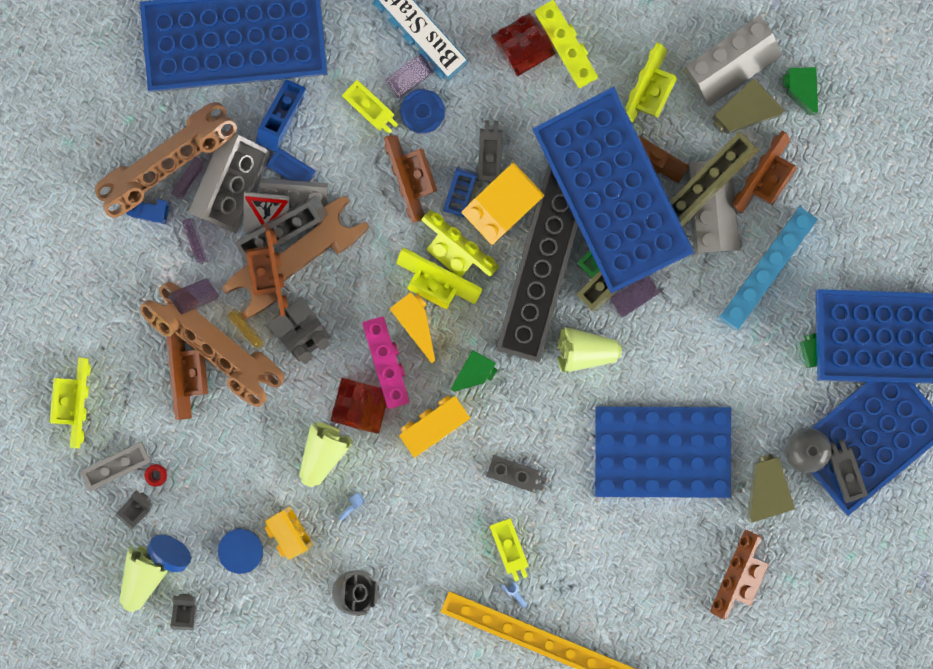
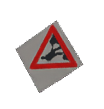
[243,191,289,232]

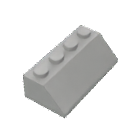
[683,15,782,107]
[188,130,272,234]
[687,160,740,254]

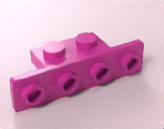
[362,316,409,409]

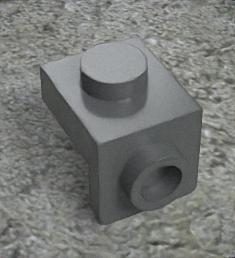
[115,490,153,530]
[170,594,197,631]

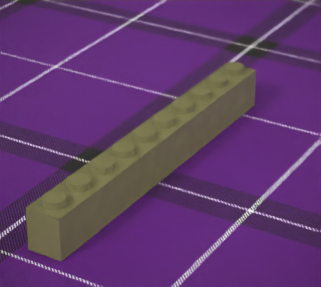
[576,131,759,311]

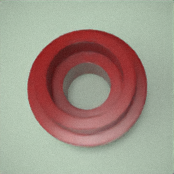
[144,464,167,487]

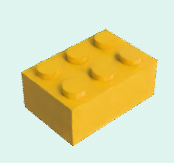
[399,395,471,458]

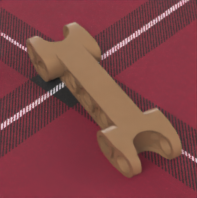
[95,102,237,218]
[222,196,369,320]
[140,282,285,407]

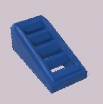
[443,167,478,218]

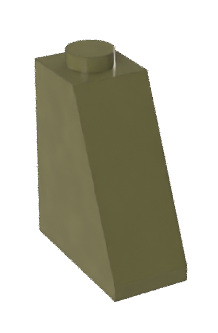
[712,78,785,134]
[747,454,795,523]

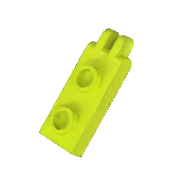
[342,80,398,134]
[489,518,529,581]

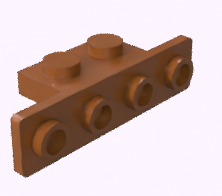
[733,130,797,214]
[384,135,437,223]
[638,135,688,183]
[246,224,288,316]
[166,333,208,420]
[710,530,769,620]

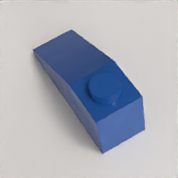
[256,79,306,152]

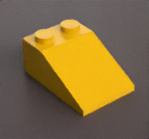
[461,162,545,245]
[390,292,436,364]
[264,506,313,560]

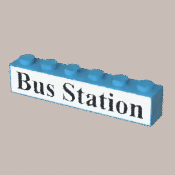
[373,0,468,81]
[717,206,818,330]

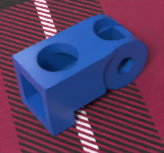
[126,199,170,225]

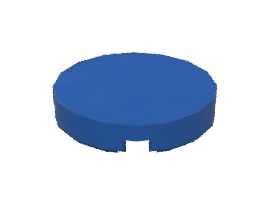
[400,89,445,134]
[218,528,264,574]
[147,534,191,572]

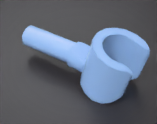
[338,492,364,521]
[501,578,527,608]

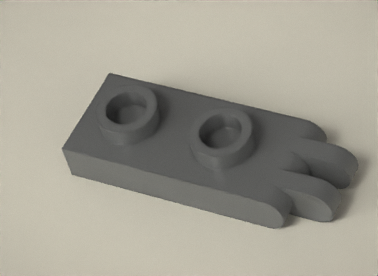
[478,120,502,182]
[830,439,868,503]
[486,455,549,493]

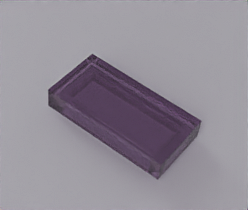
[386,54,434,98]
[171,156,205,200]
[182,218,209,264]
[610,276,660,318]
[169,278,219,315]

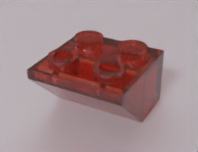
[491,13,556,77]
[331,378,386,434]

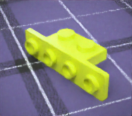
[535,0,598,89]
[625,42,677,124]
[421,210,499,278]
[396,248,483,310]
[49,357,91,448]

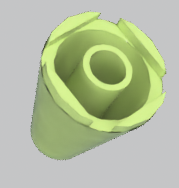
[557,327,622,372]
[299,422,353,487]
[119,546,168,612]

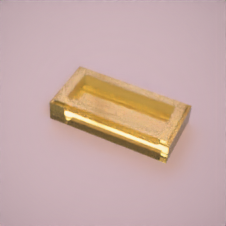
[228,309,266,349]

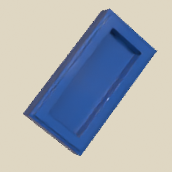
[266,148,317,182]

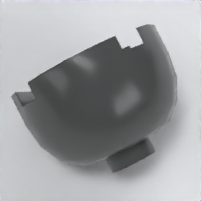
[785,428,832,473]
[332,570,378,616]

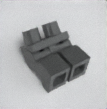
[267,297,331,364]

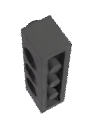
[235,195,328,263]

